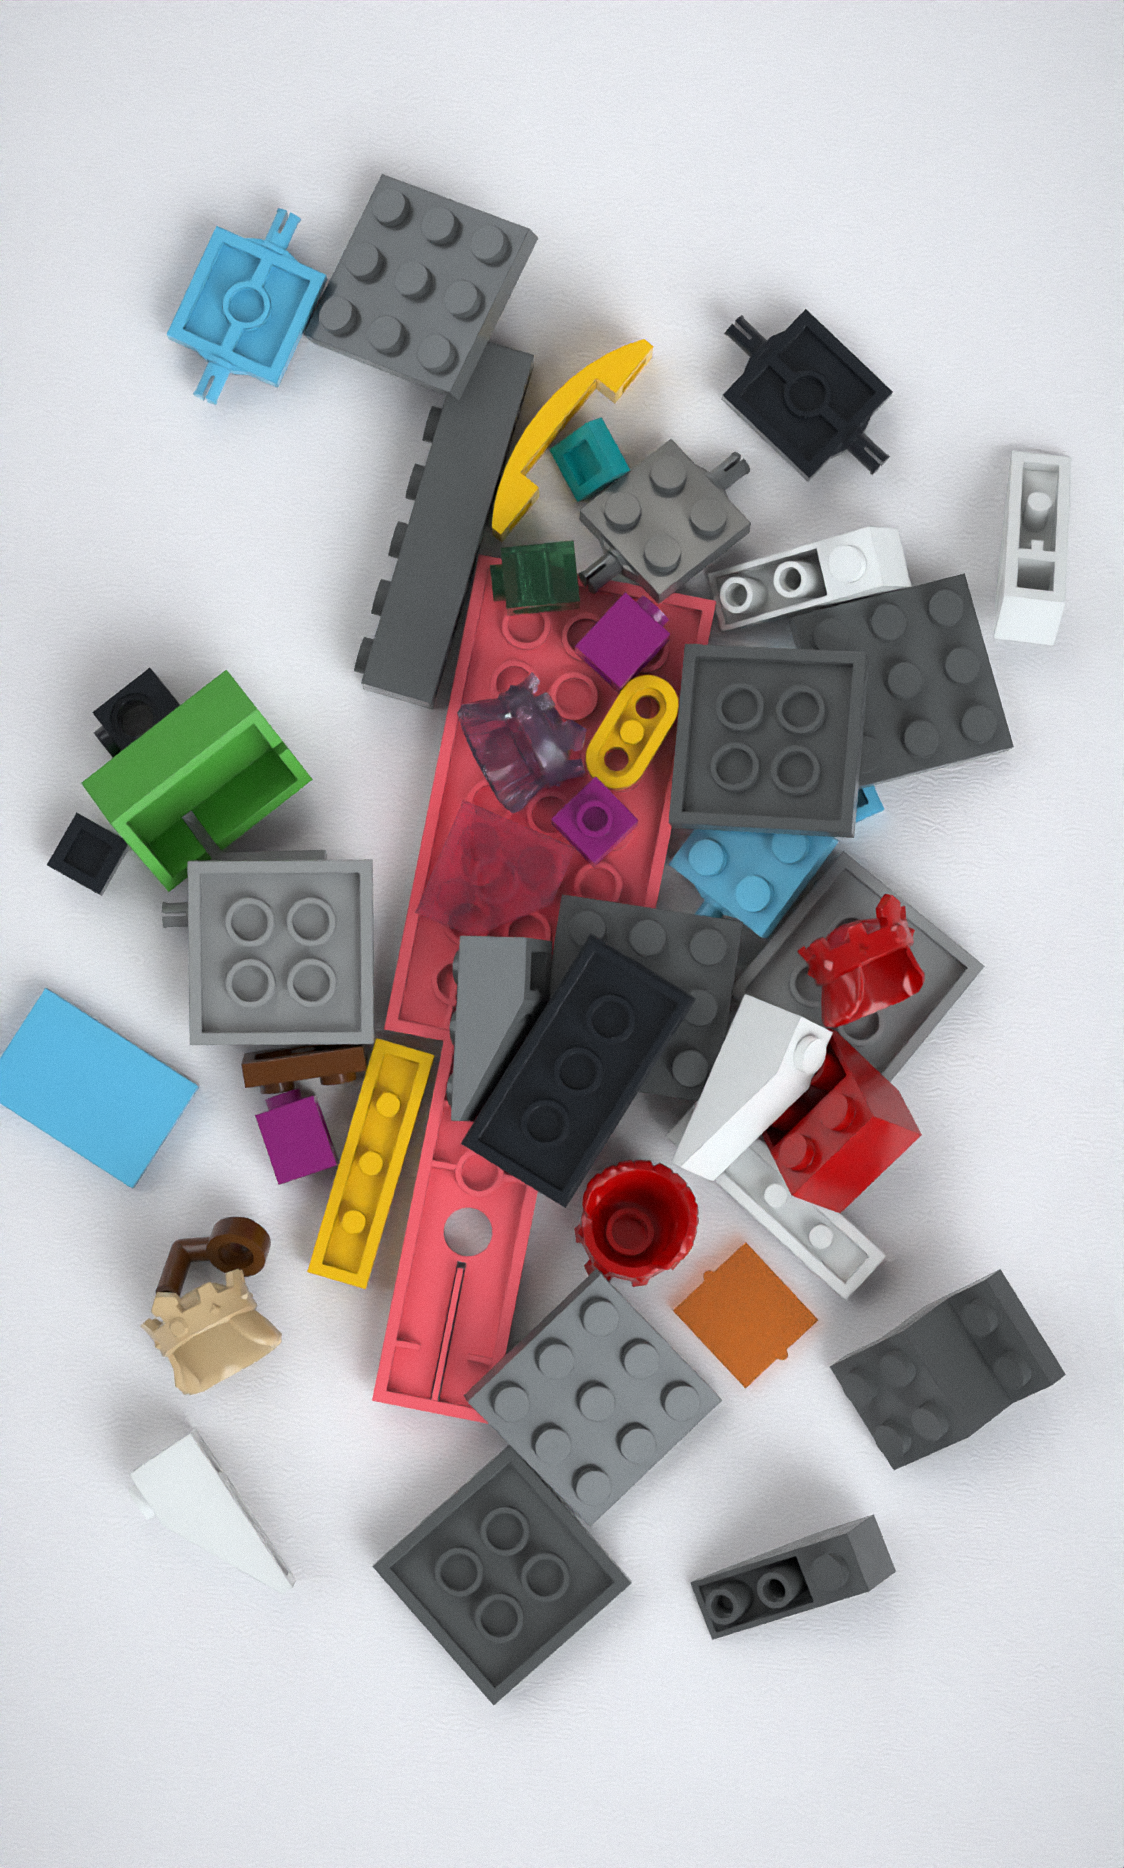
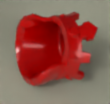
[797,894,925,1028]
[574,1159,699,1287]

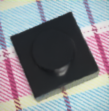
[47,812,130,896]

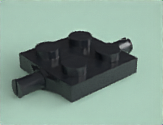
[722,309,893,482]

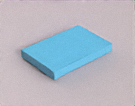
[0,988,200,1189]

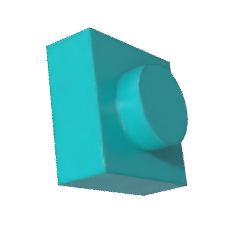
[549,417,630,502]

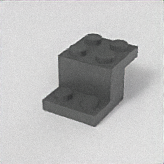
[830,1269,1066,1470]

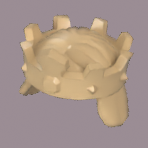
[140,1269,282,1395]

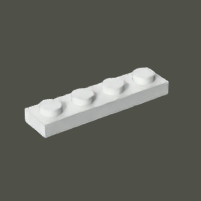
[665,1101,887,1301]

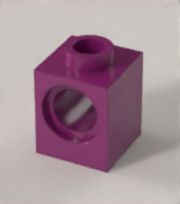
[575,592,670,694]
[551,776,639,868]
[255,1088,339,1185]

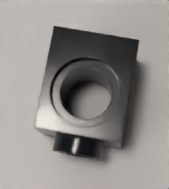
[92,668,180,757]

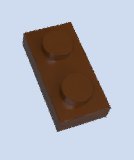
[241,1044,368,1094]

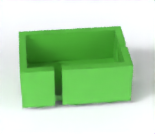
[81,669,313,892]

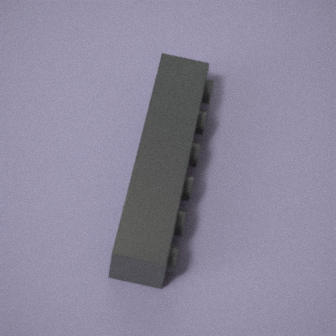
[354,342,534,710]

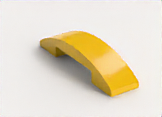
[492,339,654,543]

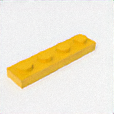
[307,1038,435,1289]

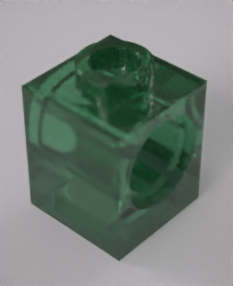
[490,540,580,616]

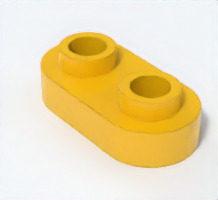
[586,675,679,790]

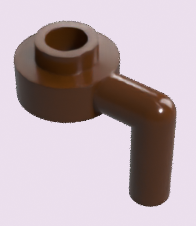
[156,1217,271,1297]

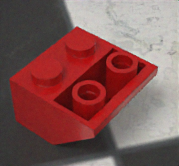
[762,1028,922,1213]

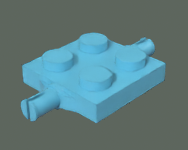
[167,208,328,405]
[669,829,839,938]

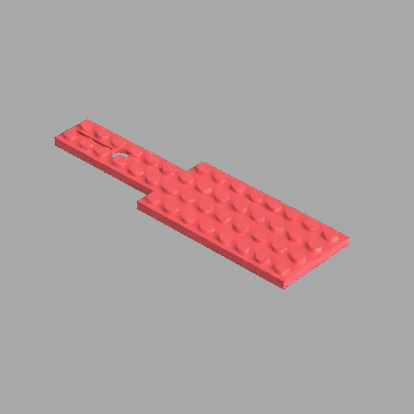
[372,554,716,1424]

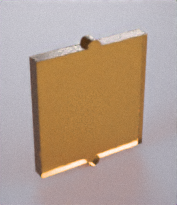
[673,1242,818,1389]

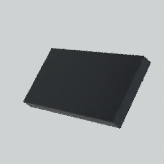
[461,933,696,1208]

